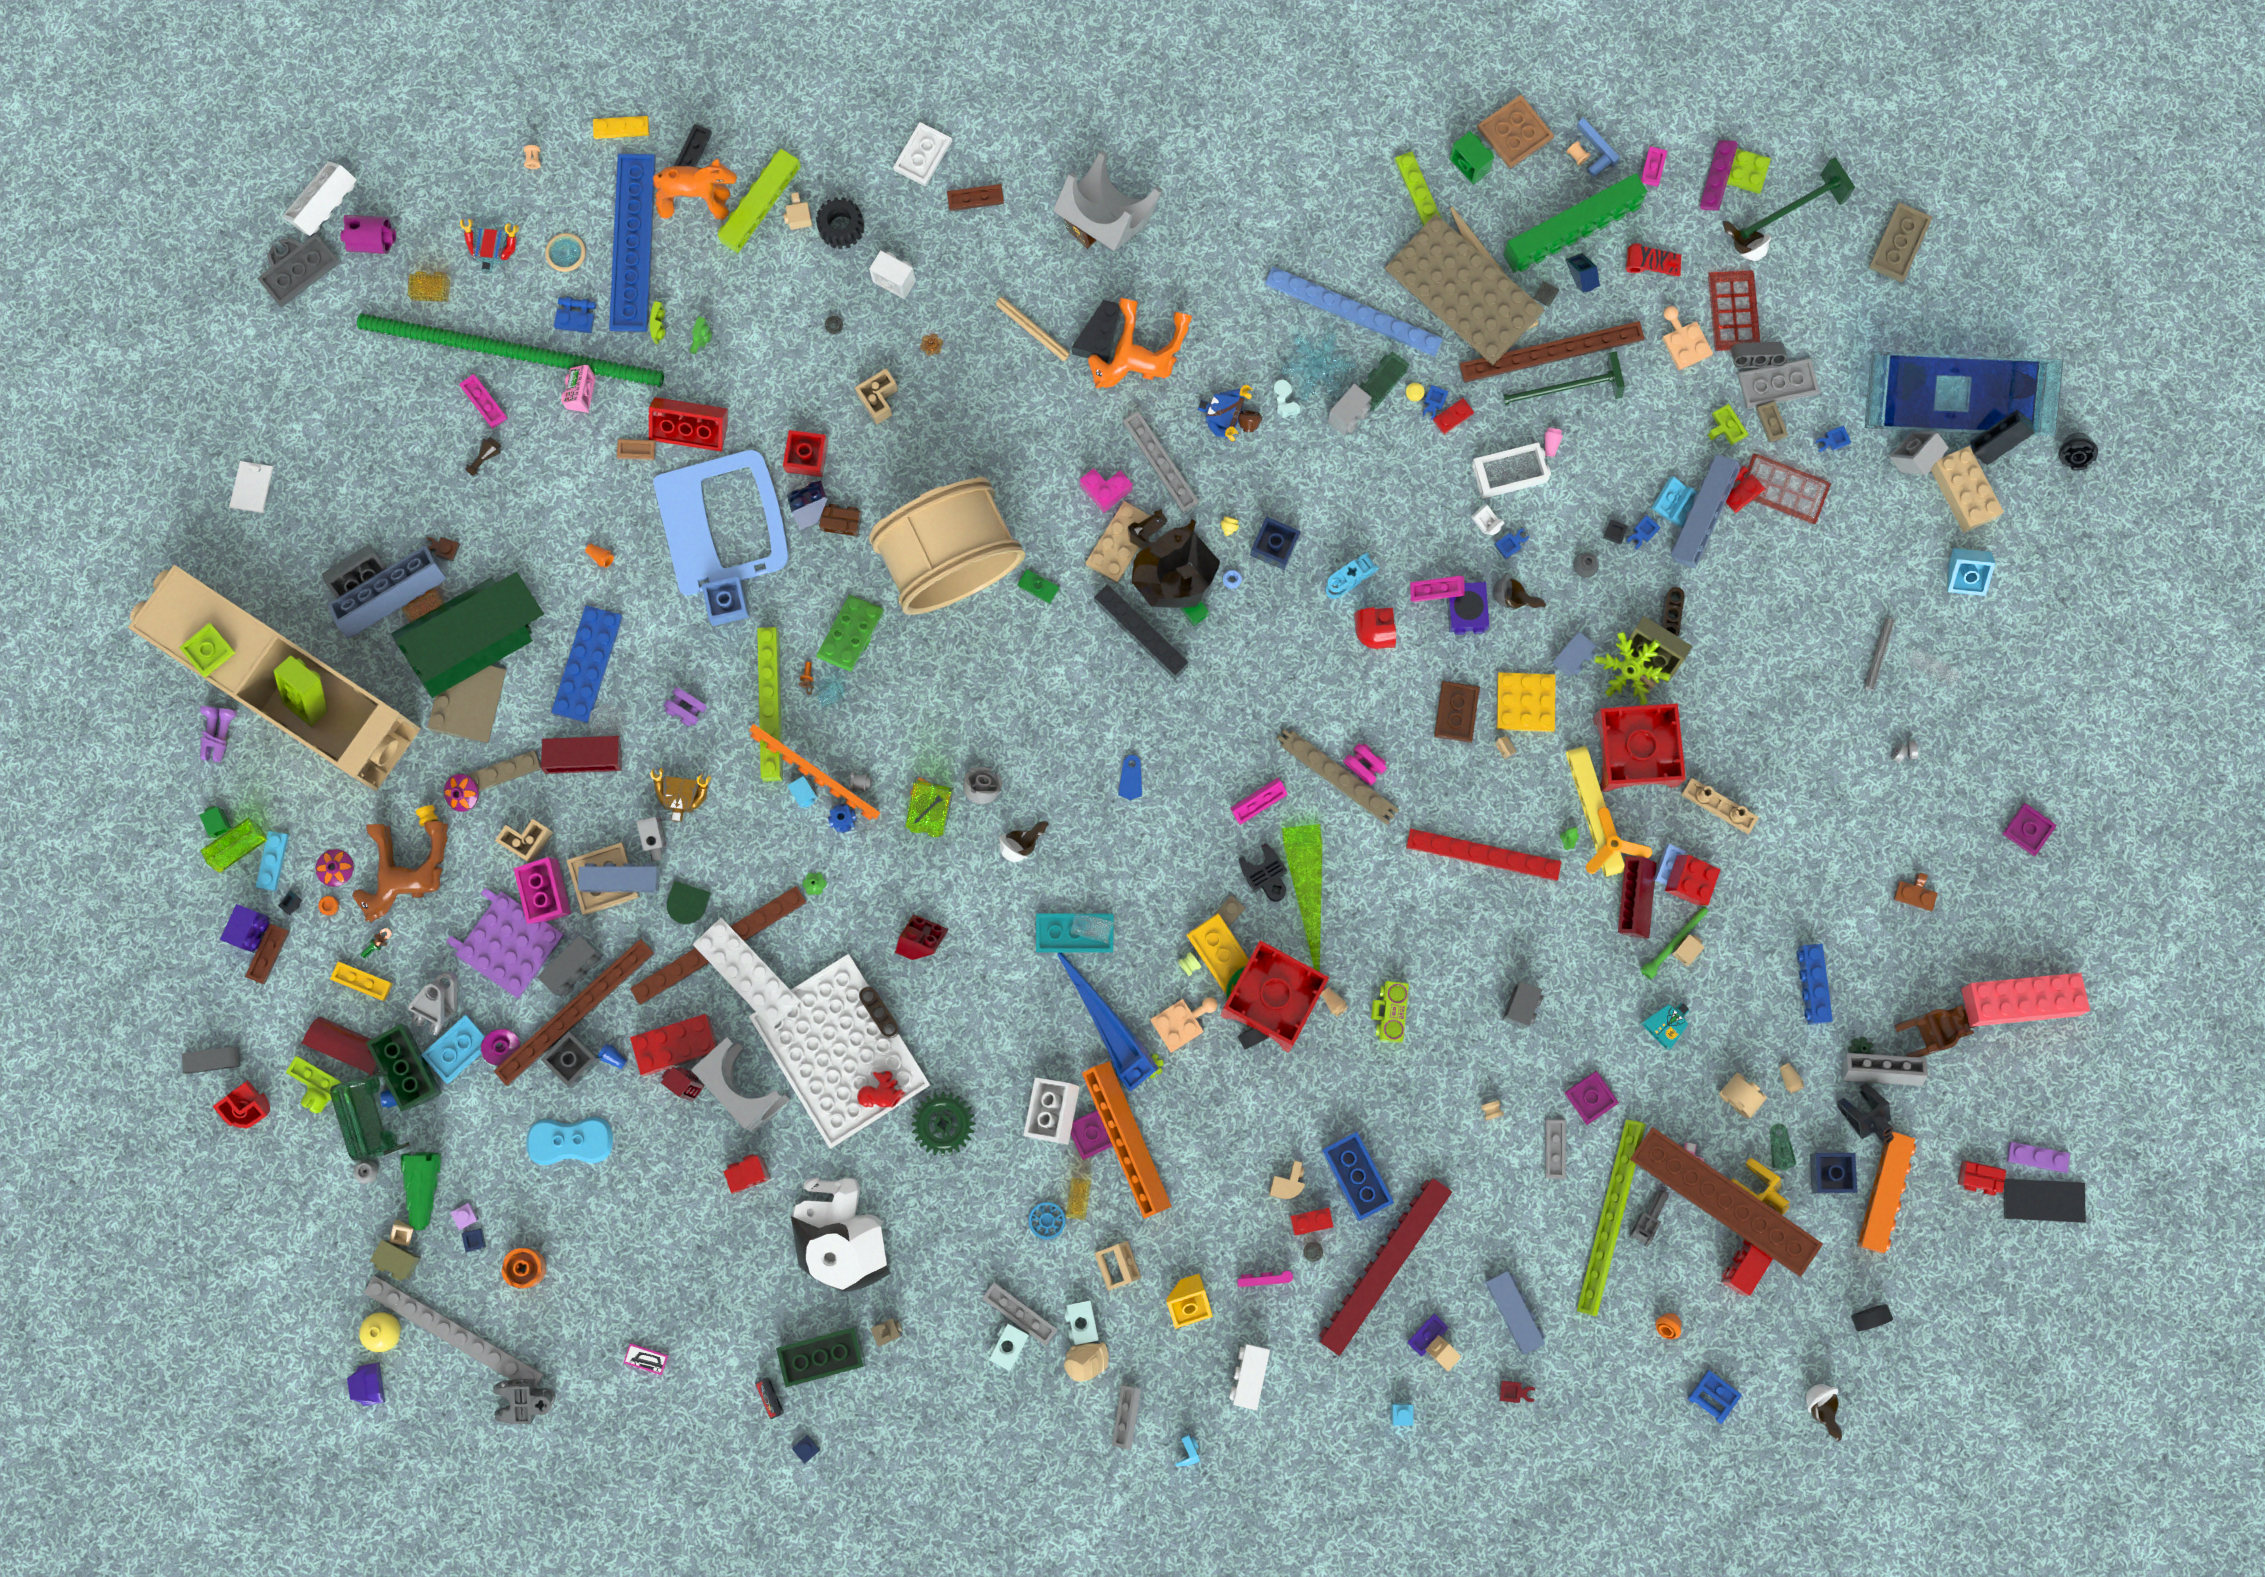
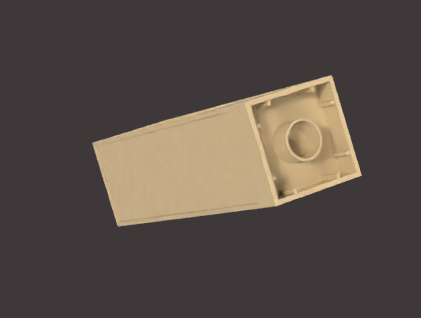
[128,565,421,791]

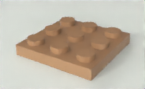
[1477,95,1554,169]

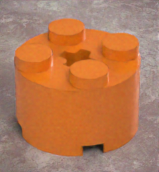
[501,1248,547,1288]

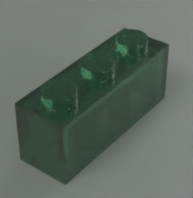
[1359,351,1410,412]

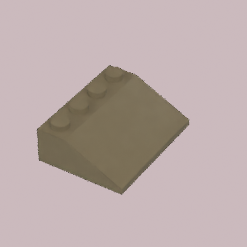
[427,665,506,743]

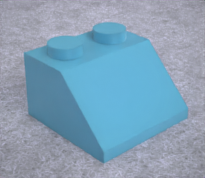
[1947,548,1995,596]

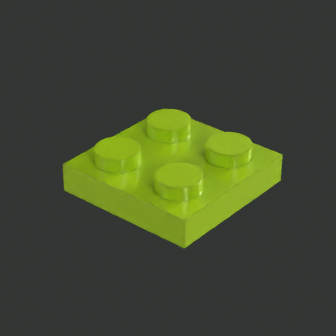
[1727,148,1771,194]
[179,623,236,678]

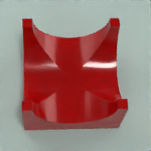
[1593,703,1686,792]
[1220,940,1330,1053]

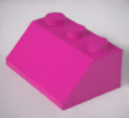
[513,857,571,924]

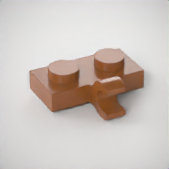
[1893,873,1938,912]

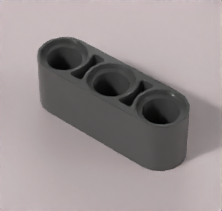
[1731,342,1788,368]
[182,1047,240,1074]

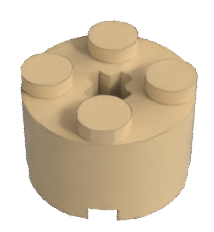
[1719,1072,1767,1118]

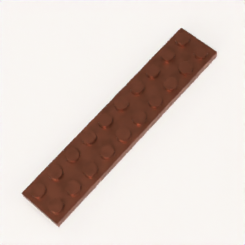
[1630,1127,1823,1277]

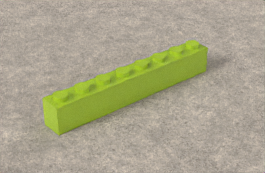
[757,627,783,782]

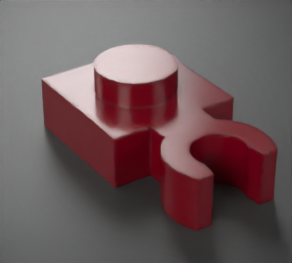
[1499,1380,1535,1403]

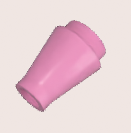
[1544,428,1563,457]

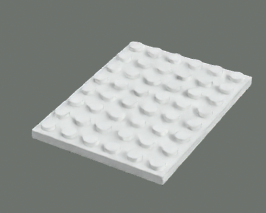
[749,954,931,1149]

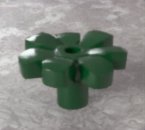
[1848,1037,1874,1055]

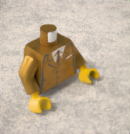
[650,768,711,822]

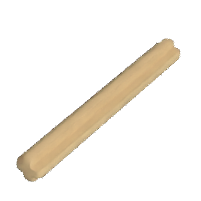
[996,297,1070,361]

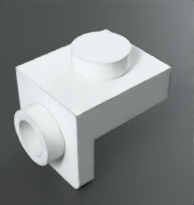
[1471,504,1504,535]

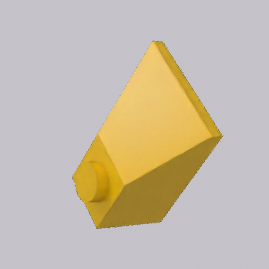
[1166,1274,1213,1329]

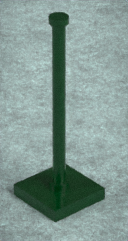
[1740,157,1855,239]
[1503,351,1625,405]

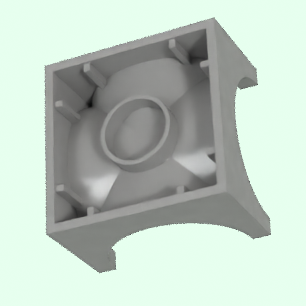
[1053,150,1163,251]
[691,1037,791,1132]

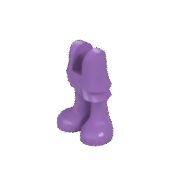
[200,706,237,762]

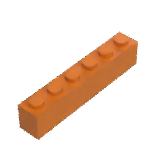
[1857,1131,1916,1253]

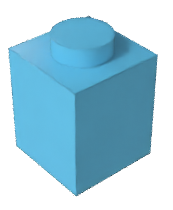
[788,776,817,808]
[1391,1404,1414,1426]

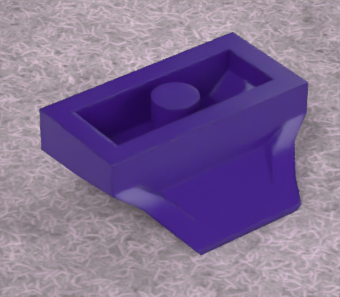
[347,1362,385,1406]

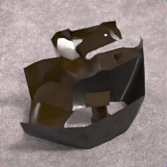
[1128,509,1220,608]

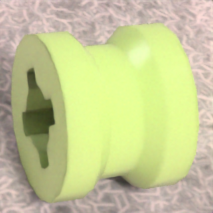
[1178,952,1201,976]

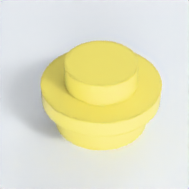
[1406,383,1425,401]

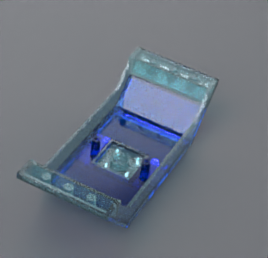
[1864,351,2064,436]

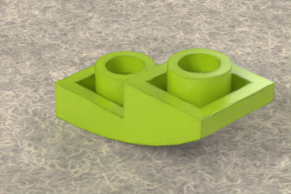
[650,301,666,345]

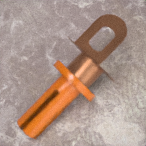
[798,662,814,695]

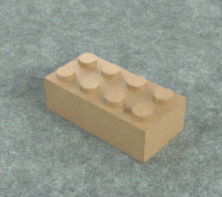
[1931,446,2004,533]

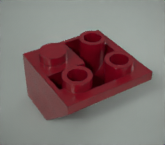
[895,914,948,960]

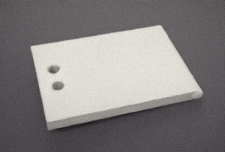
[229,461,274,513]

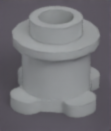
[850,771,872,792]

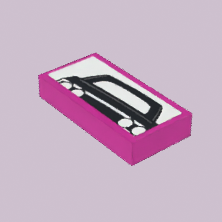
[623,1343,669,1375]

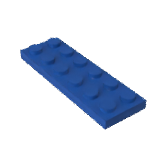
[551,605,623,723]

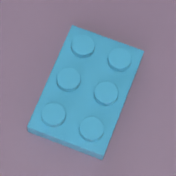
[421,1015,485,1084]

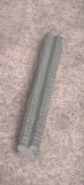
[1864,618,1896,691]

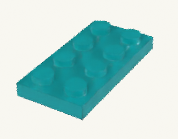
[1036,913,1114,953]

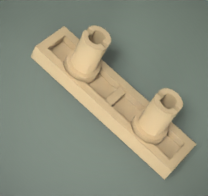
[1681,778,1759,834]

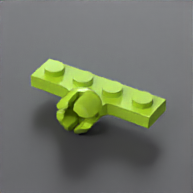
[285,1056,365,1113]

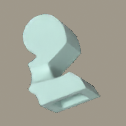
[1273,380,1300,418]

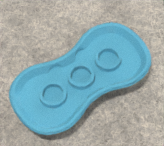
[526,1117,613,1165]

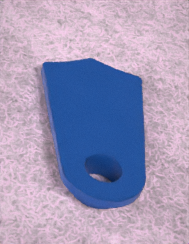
[1118,755,1142,801]

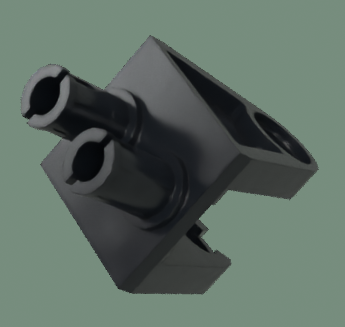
[1836,1083,1894,1145]

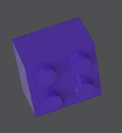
[220,904,270,953]

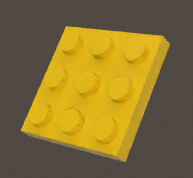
[1497,672,1555,732]

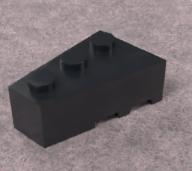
[1072,300,1122,363]

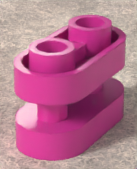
[1343,743,1387,786]

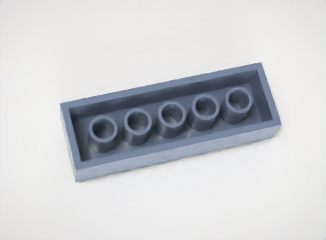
[327,545,446,639]

